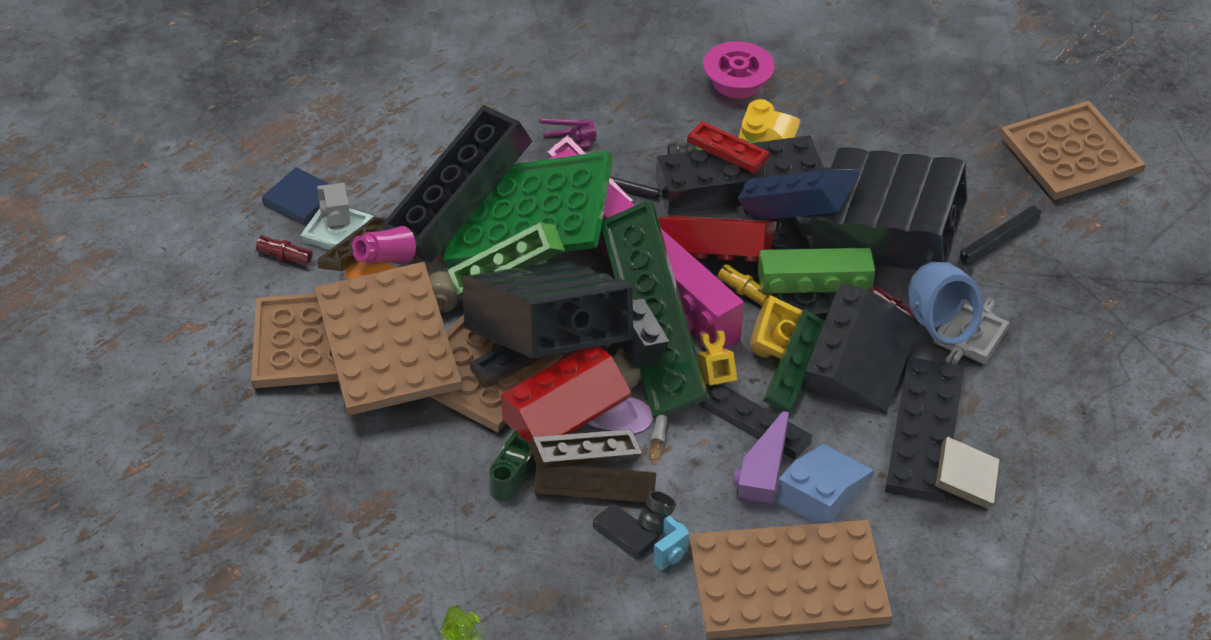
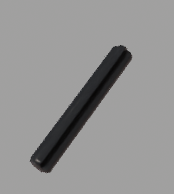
[959,206,1041,264]

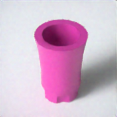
[352,226,416,265]

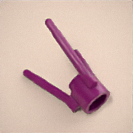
[539,119,597,149]

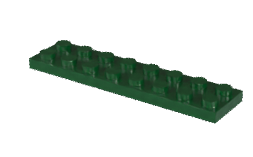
[601,199,709,419]

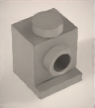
[317,183,350,227]

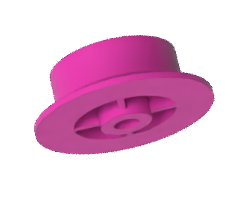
[703,41,774,98]

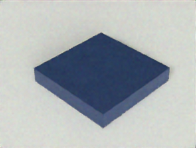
[262,167,329,225]

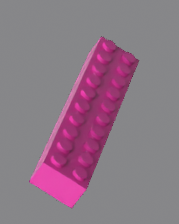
[549,148,744,349]

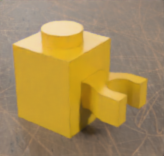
[697,330,737,385]

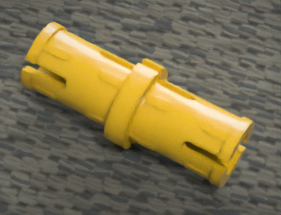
[717,264,773,307]

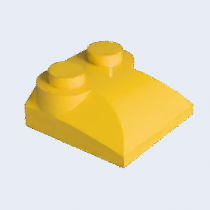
[738,99,800,142]
[750,295,802,358]

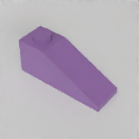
[733,411,789,504]

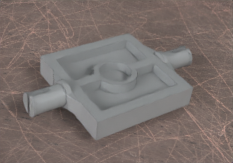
[933,298,1009,365]

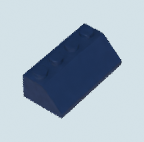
[738,169,860,221]

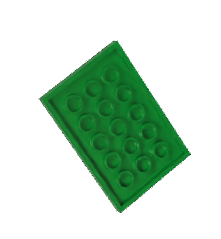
[443,151,613,266]

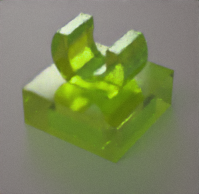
[440,605,481,640]

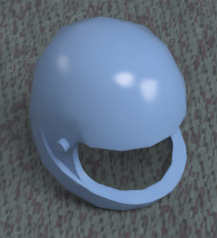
[908,262,983,345]

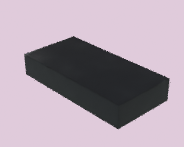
[593,503,658,559]

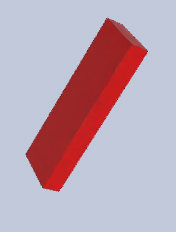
[687,121,770,174]

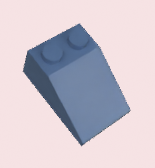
[776,444,874,524]

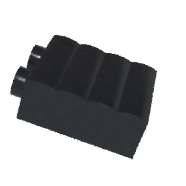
[800,147,968,270]
[462,260,634,358]

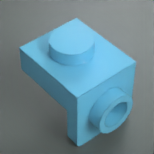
[653,516,690,571]

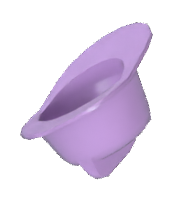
[588,397,653,434]

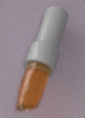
[649,415,668,461]

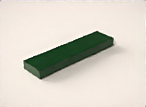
[762,309,825,413]

